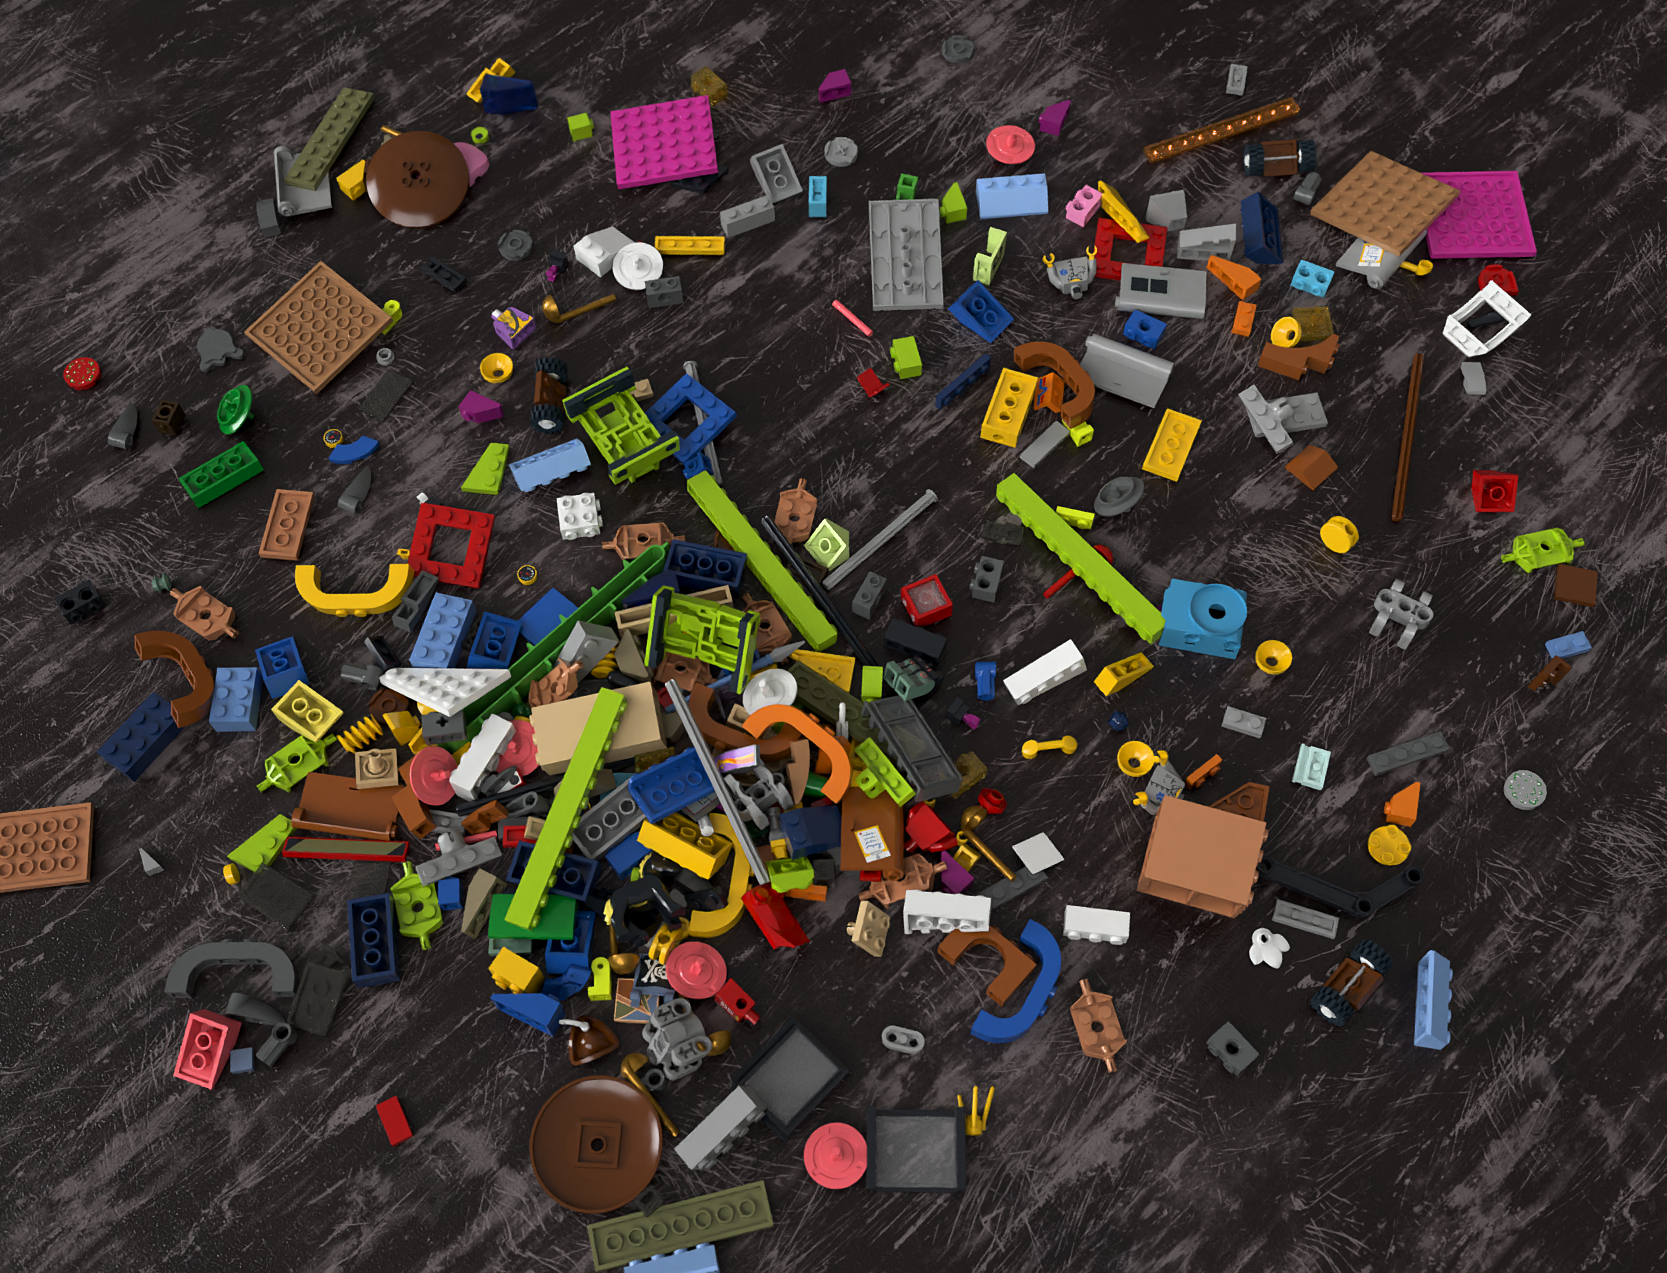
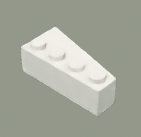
[1003,639,1087,705]
[449,714,516,802]
[903,890,991,934]

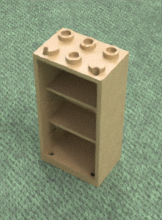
[529,682,668,776]

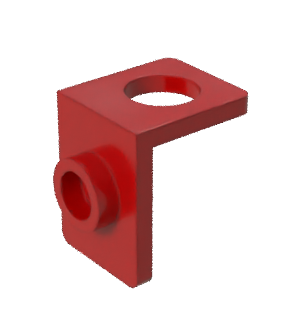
[857,368,890,397]

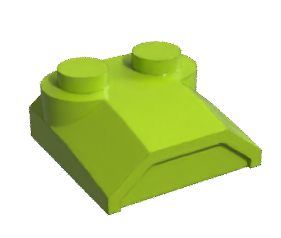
[765,856,814,893]

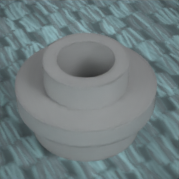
[376,348,395,365]

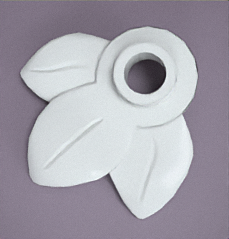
[1249,928,1290,968]

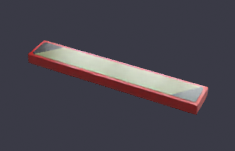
[282,837,410,862]

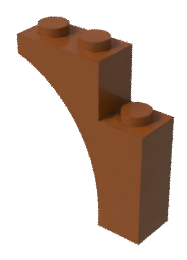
[1258,334,1340,380]
[391,745,437,839]

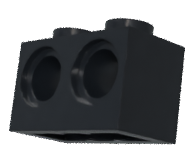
[54,580,106,624]

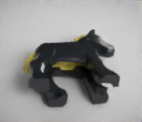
[603,850,686,947]

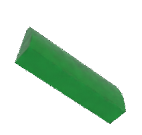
[178,441,264,508]
[488,894,579,940]

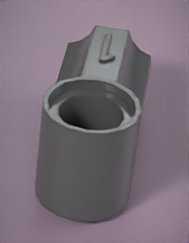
[1293,172,1322,205]
[341,662,384,690]
[256,1023,298,1067]
[622,1069,668,1093]

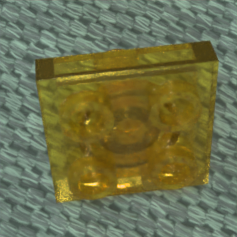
[1291,306,1334,341]

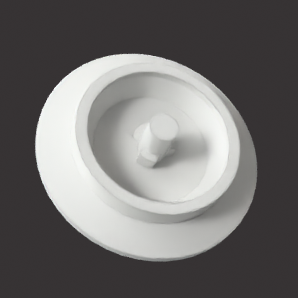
[613,243,663,290]
[743,669,797,715]

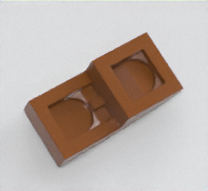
[461,800,509,835]

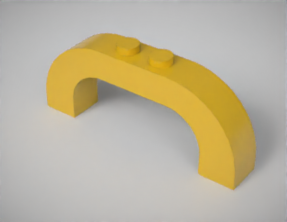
[295,564,414,617]
[689,812,755,938]

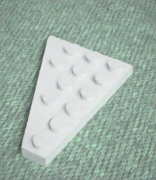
[379,668,511,717]

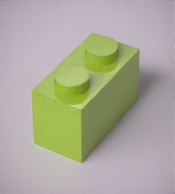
[890,336,922,379]

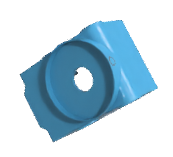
[1159,579,1247,659]

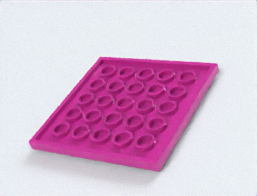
[611,95,718,189]
[1422,171,1537,258]

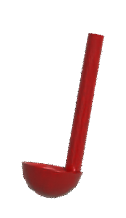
[1043,544,1114,599]

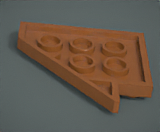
[1208,782,1270,822]

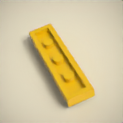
[655,236,725,255]

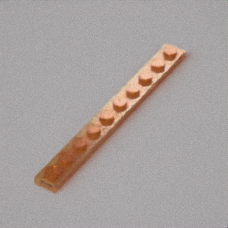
[1143,97,1300,164]

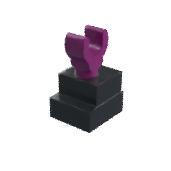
[545,249,569,282]
[945,697,980,730]

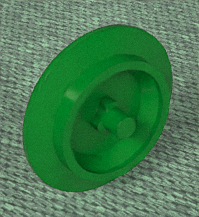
[217,385,254,435]

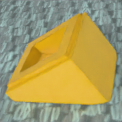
[953,844,981,872]

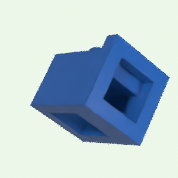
[683,452,714,479]

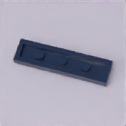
[935,353,991,410]

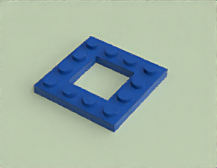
[645,373,737,465]

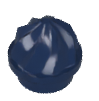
[1108,710,1128,731]

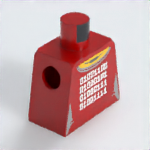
[714,979,761,1027]

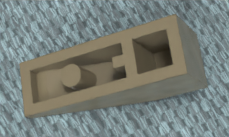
[461,868,508,939]

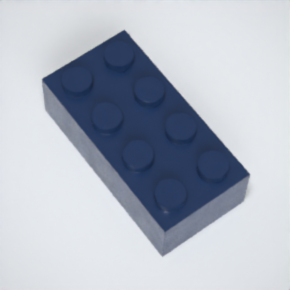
[97,692,186,782]
[347,893,401,988]

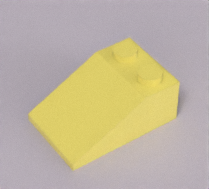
[271,680,343,743]

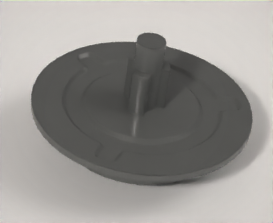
[1094,477,1145,516]

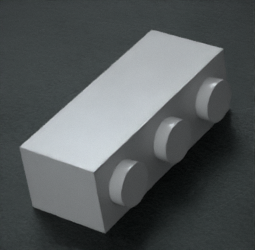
[720,195,775,238]

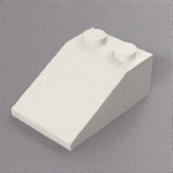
[574,226,634,277]

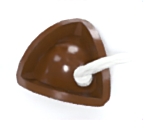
[559,1015,619,1066]

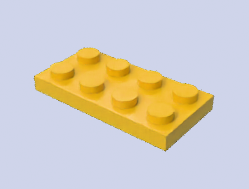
[1142,408,1202,482]

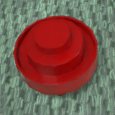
[978,788,1007,814]

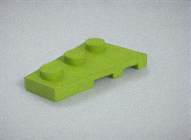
[461,443,510,495]
[227,814,297,877]

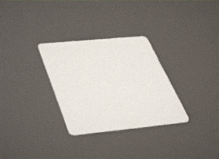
[1012,833,1064,874]

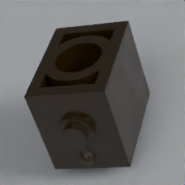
[152,399,186,436]

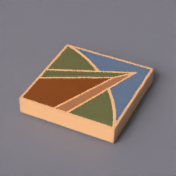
[614,978,660,1024]

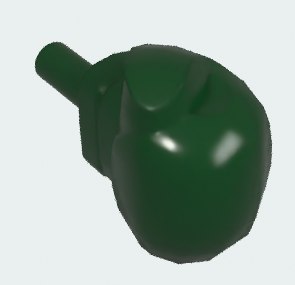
[512,702,532,719]

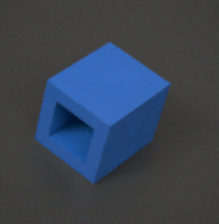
[438,877,463,911]

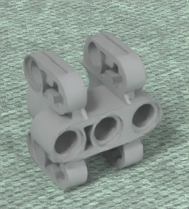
[1369,579,1434,650]
[723,759,794,830]
[642,998,712,1080]

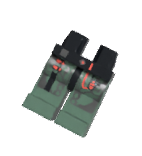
[883,655,944,701]

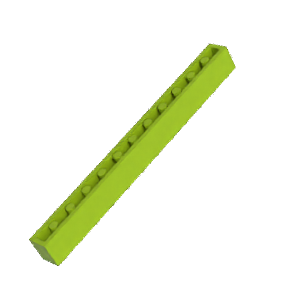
[687,470,838,652]
[996,473,1165,644]
[504,687,628,932]

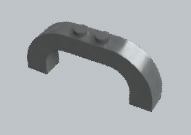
[164,939,300,998]

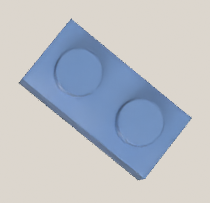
[1545,631,1592,659]

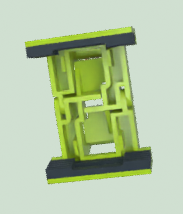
[562,367,680,485]

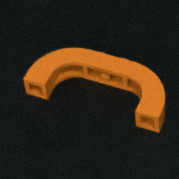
[742,704,853,804]

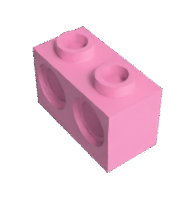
[1066,185,1102,227]

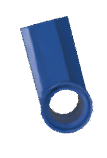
[975,661,996,701]

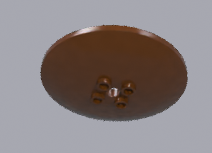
[366,131,469,228]
[529,1075,663,1214]

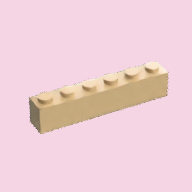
[615,585,733,639]

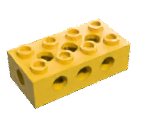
[980,368,1038,448]

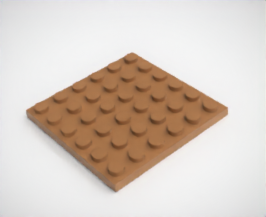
[1310,151,1460,257]
[244,261,393,394]

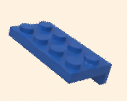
[628,747,715,824]

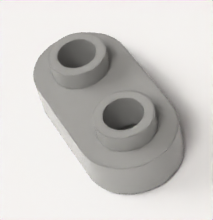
[882,1026,925,1054]

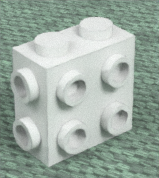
[557,493,603,540]

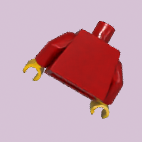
[904,799,968,854]

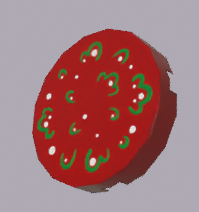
[63,357,102,390]

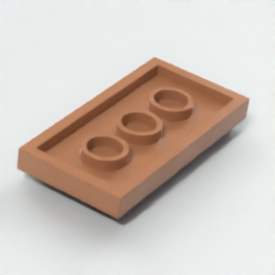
[258,489,315,561]

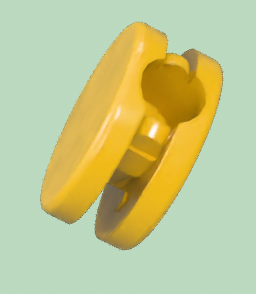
[1320,516,1359,553]
[649,924,683,965]

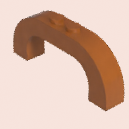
[1014,342,1095,429]
[134,631,214,728]
[689,683,805,763]

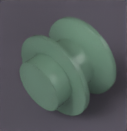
[152,573,172,594]

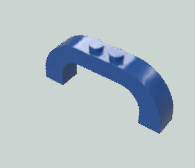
[970,919,1061,1043]

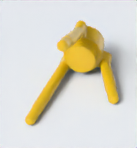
[957,1086,995,1136]

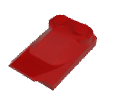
[741,882,810,950]

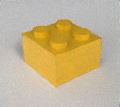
[488,947,545,994]

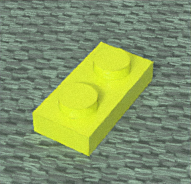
[1056,506,1094,530]

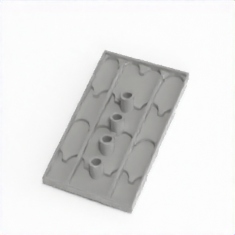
[869,199,943,311]

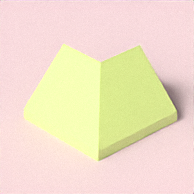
[804,519,850,572]

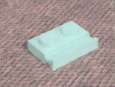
[1292,744,1331,790]

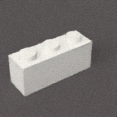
[1063,905,1130,945]

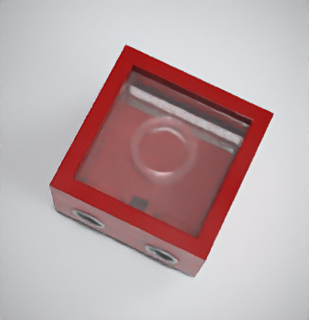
[901,574,953,627]

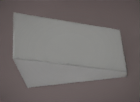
[139,848,164,876]

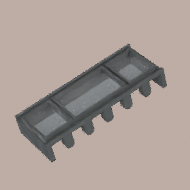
[861,695,963,802]

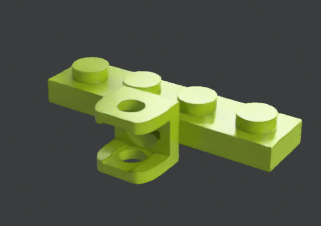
[854,737,916,807]

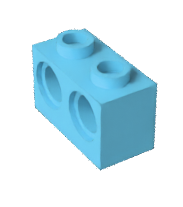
[809,176,827,217]
[1290,260,1334,298]

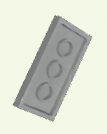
[1246,393,1328,438]

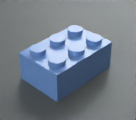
[209,667,263,732]

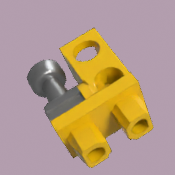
[764,802,803,860]

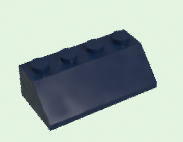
[1240,192,1283,264]
[663,539,747,597]
[506,841,602,902]

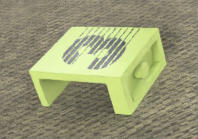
[973,227,1007,285]

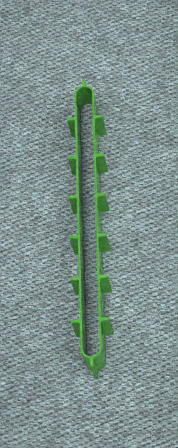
[437,542,670,753]

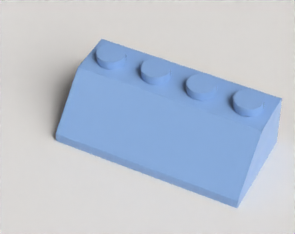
[976,173,1048,219]
[509,438,591,492]
[1414,950,1453,1050]
[624,1243,720,1273]

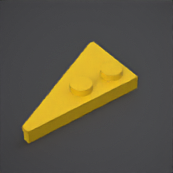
[789,649,855,694]

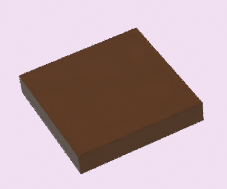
[1554,564,1598,607]

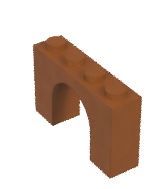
[938,925,1037,1007]

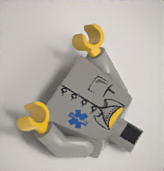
[1043,246,1097,299]
[1133,750,1192,815]

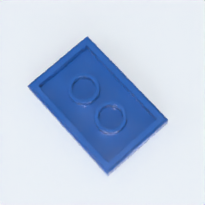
[518,588,578,646]

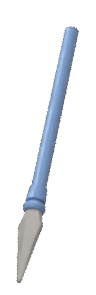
[664,640,805,714]

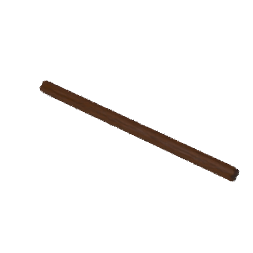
[1391,353,1425,522]

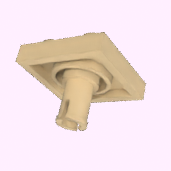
[355,749,399,789]
[847,901,890,957]

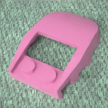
[416,142,489,187]

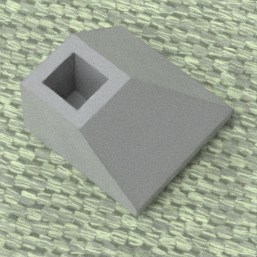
[1145,190,1187,231]

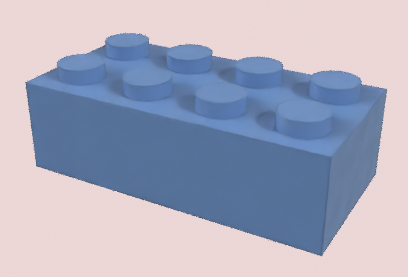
[409,593,476,669]

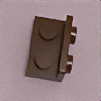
[1528,655,1572,691]

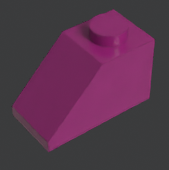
[819,69,851,103]
[1038,100,1071,136]
[459,390,504,423]
[940,850,974,894]

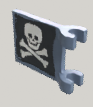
[630,953,676,1008]

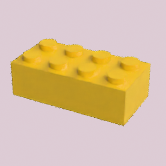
[637,812,733,879]

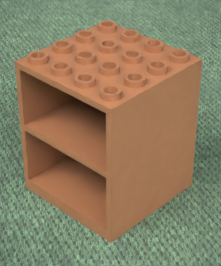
[1137,795,1268,918]

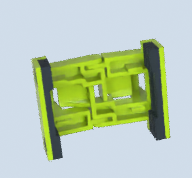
[644,585,761,694]

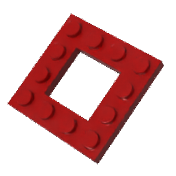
[1093,218,1167,281]
[407,502,496,589]

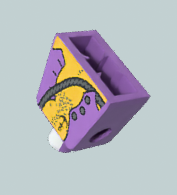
[492,307,537,350]

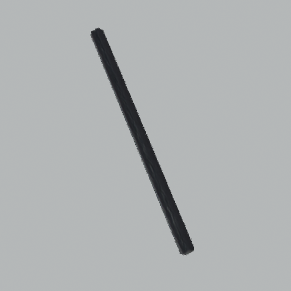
[761,515,884,681]
[456,744,673,817]

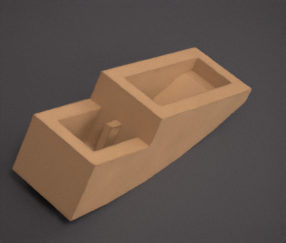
[785,738,810,805]

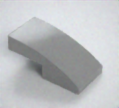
[1461,362,1486,395]

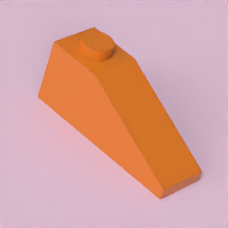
[1206,255,1261,300]

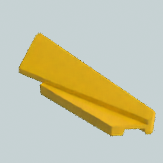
[1098,181,1149,243]

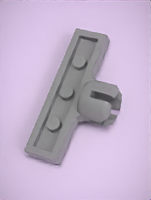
[1238,385,1294,454]
[416,830,502,887]

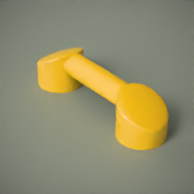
[1400,260,1433,275]
[1021,735,1077,759]

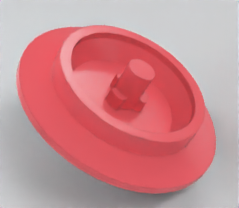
[986,125,1035,164]
[496,720,539,776]
[410,746,457,806]
[666,942,727,999]
[804,1123,867,1189]

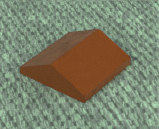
[1285,445,1338,491]

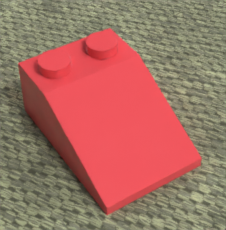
[173,1009,242,1089]

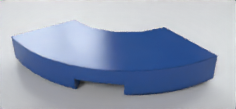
[328,435,380,464]
[542,964,591,1001]

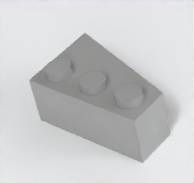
[1177,224,1236,261]
[553,621,619,684]

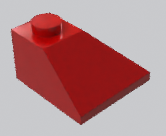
[1471,470,1519,512]

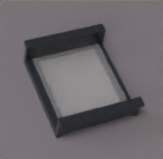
[729,1017,852,1144]
[867,1106,966,1193]

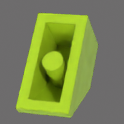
[940,182,967,223]
[861,666,883,703]

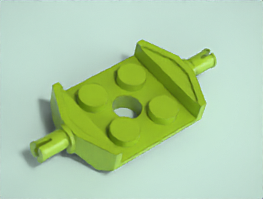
[1501,528,1584,573]
[256,733,337,793]
[390,861,443,950]

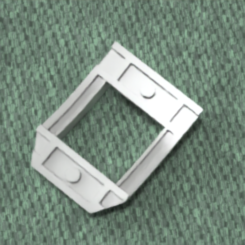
[1443,280,1531,358]

